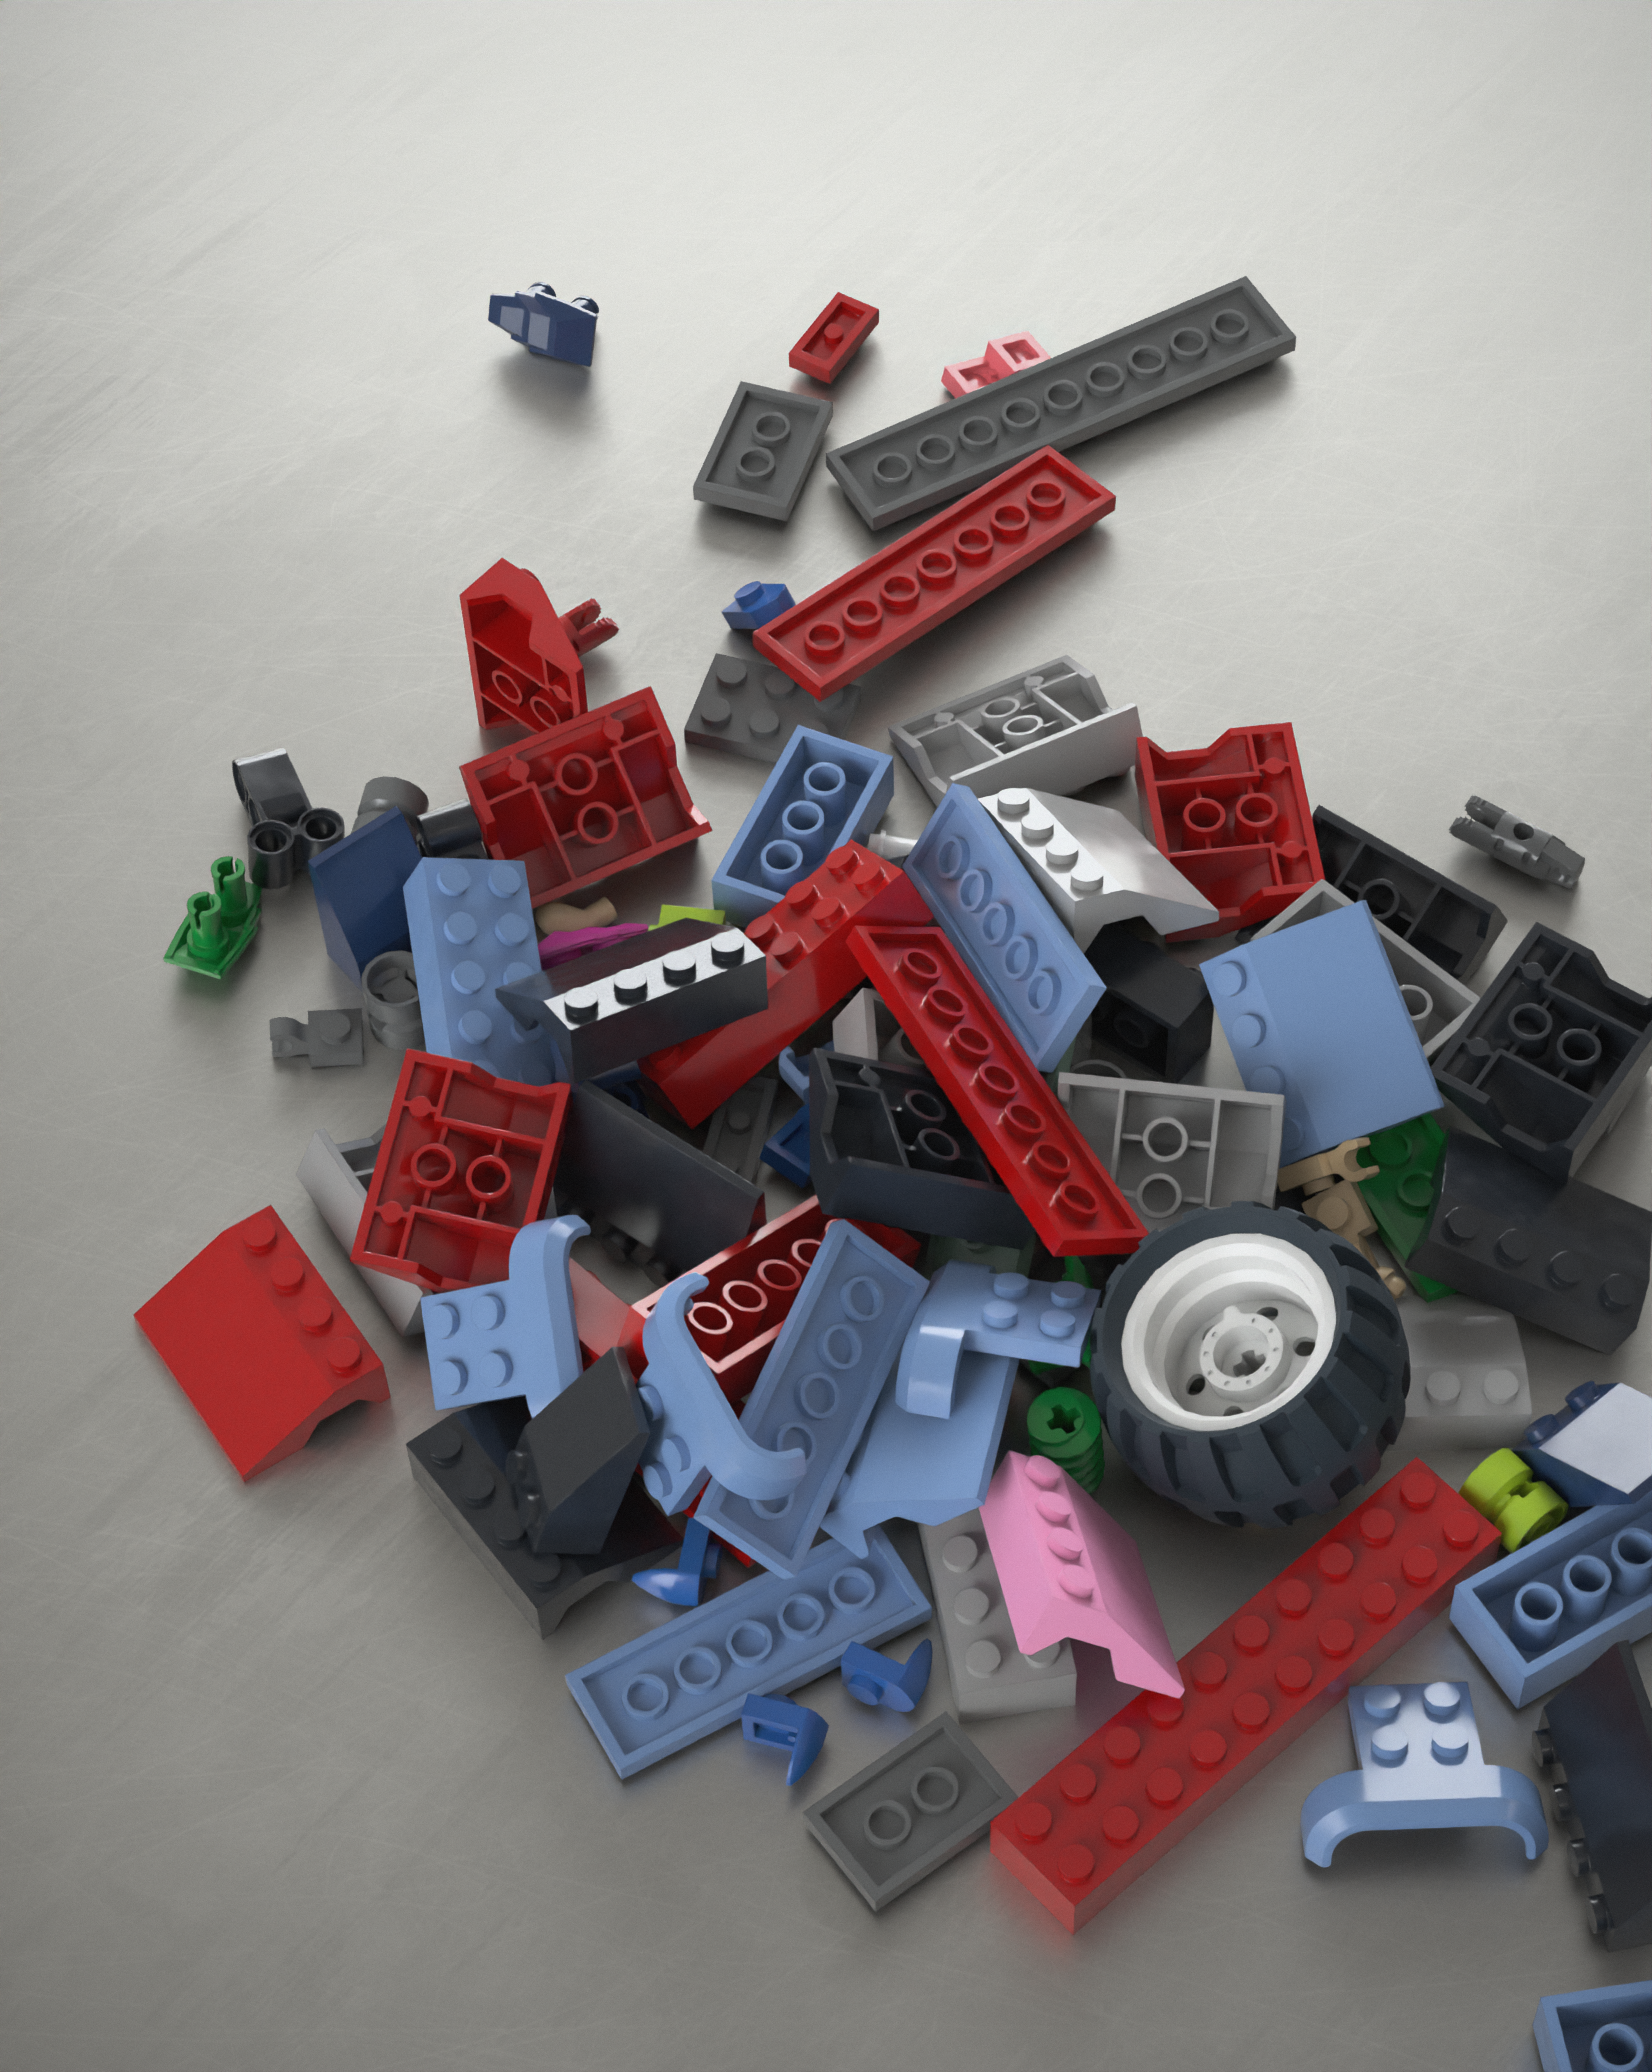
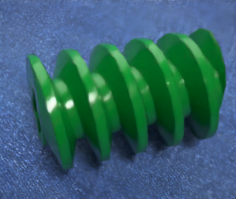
[1027,1387,1105,1495]

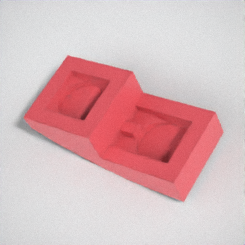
[941,331,1051,399]

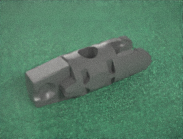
[1449,795,1585,889]

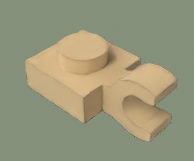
[1277,1137,1380,1196]
[1301,1179,1380,1268]

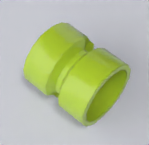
[1458,1448,1569,1554]

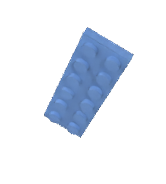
[902,783,1107,1073]
[693,1219,930,1580]
[565,1524,932,1780]

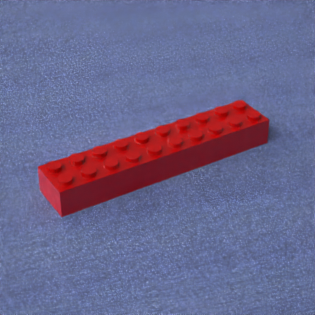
[990,1457,1502,1935]

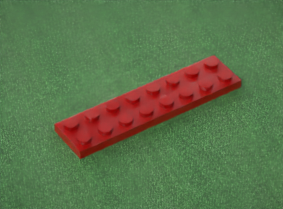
[753,445,1116,702]
[845,926,1149,1257]

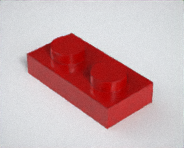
[788,292,879,384]

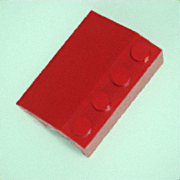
[459,557,588,734]
[459,686,713,909]
[1134,722,1325,943]
[350,1048,574,1294]
[133,1205,391,1482]

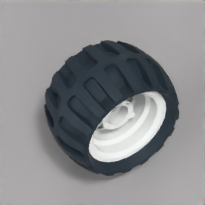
[1090,1201,1411,1529]

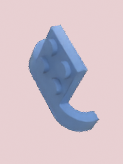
[420,1215,591,1419]
[895,1259,1101,1419]
[635,1272,807,1516]
[1300,1682,1549,1867]

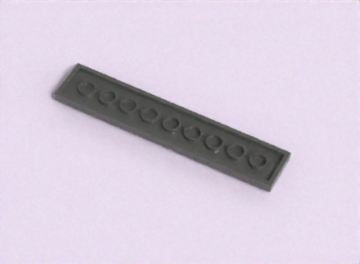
[826,276,1296,531]

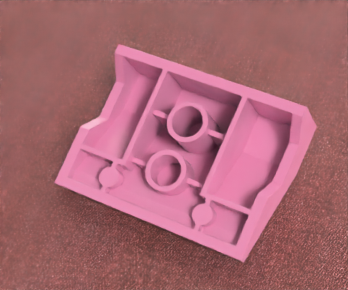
[979,1451,1185,1699]

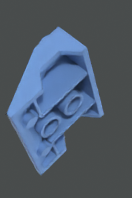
[1199,900,1445,1169]
[819,1325,1020,1559]

